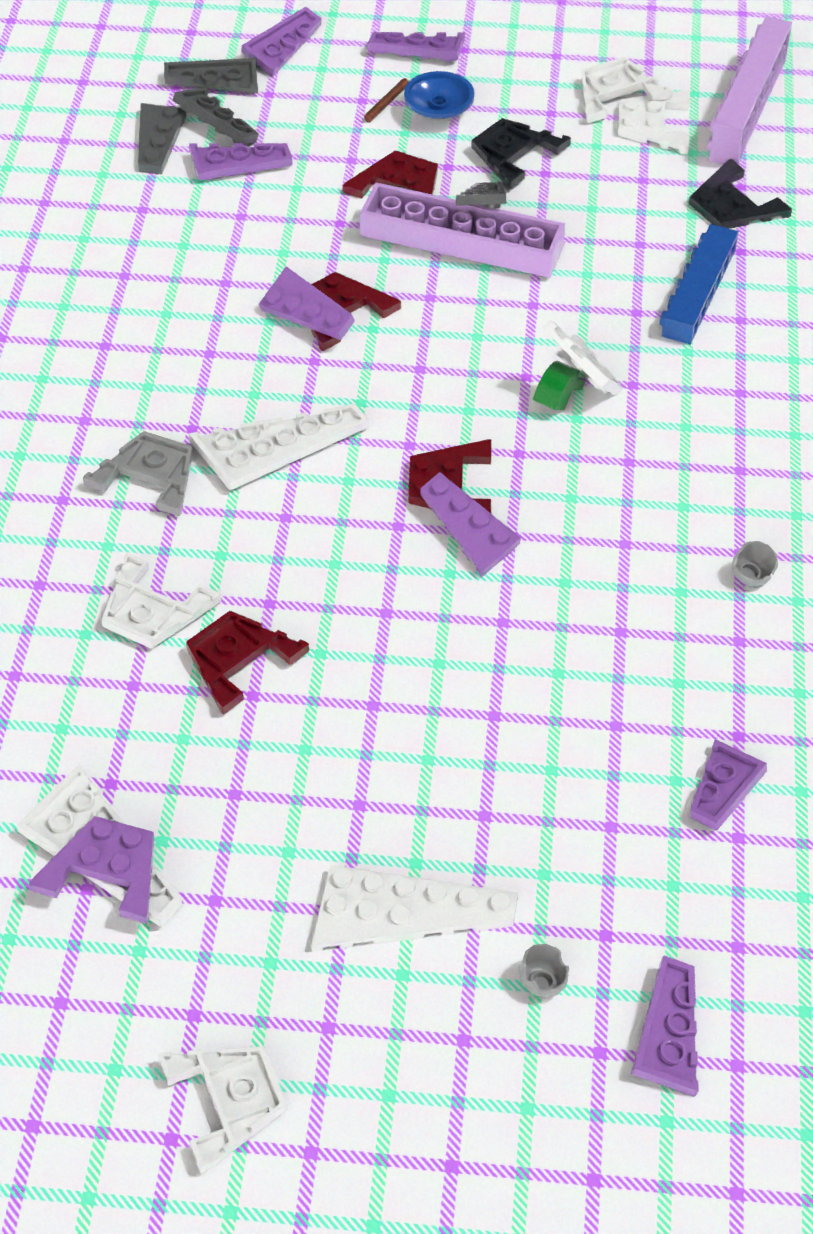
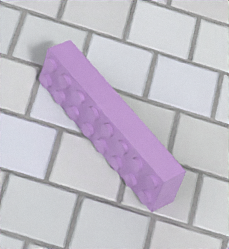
[707,16,792,164]
[360,183,565,278]

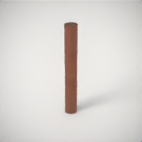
[364,78,409,122]

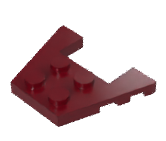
[343,150,438,199]
[311,272,401,352]
[408,439,492,513]
[186,611,309,714]

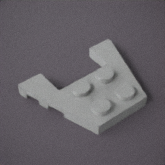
[83,431,193,516]

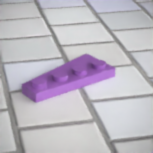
[189,143,293,180]

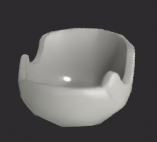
[732,541,778,587]
[519,943,569,998]

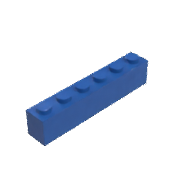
[659,224,739,345]

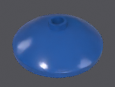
[404,71,475,119]

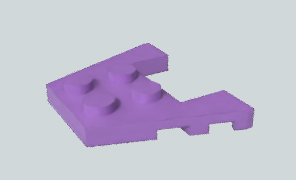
[29,816,155,924]

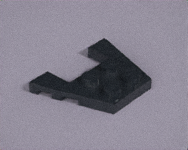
[471,118,571,189]
[689,159,792,229]

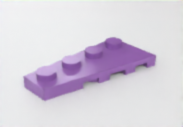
[241,6,322,77]
[368,32,465,62]
[258,266,355,340]
[420,472,521,577]
[631,955,699,1097]

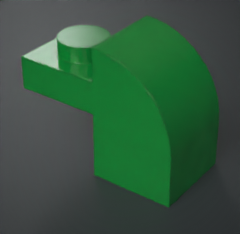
[532,360,586,410]

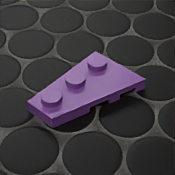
[690,739,767,831]

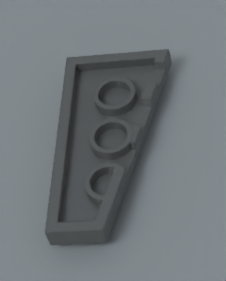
[164,58,258,93]
[172,87,259,145]
[138,103,186,175]
[456,182,506,209]

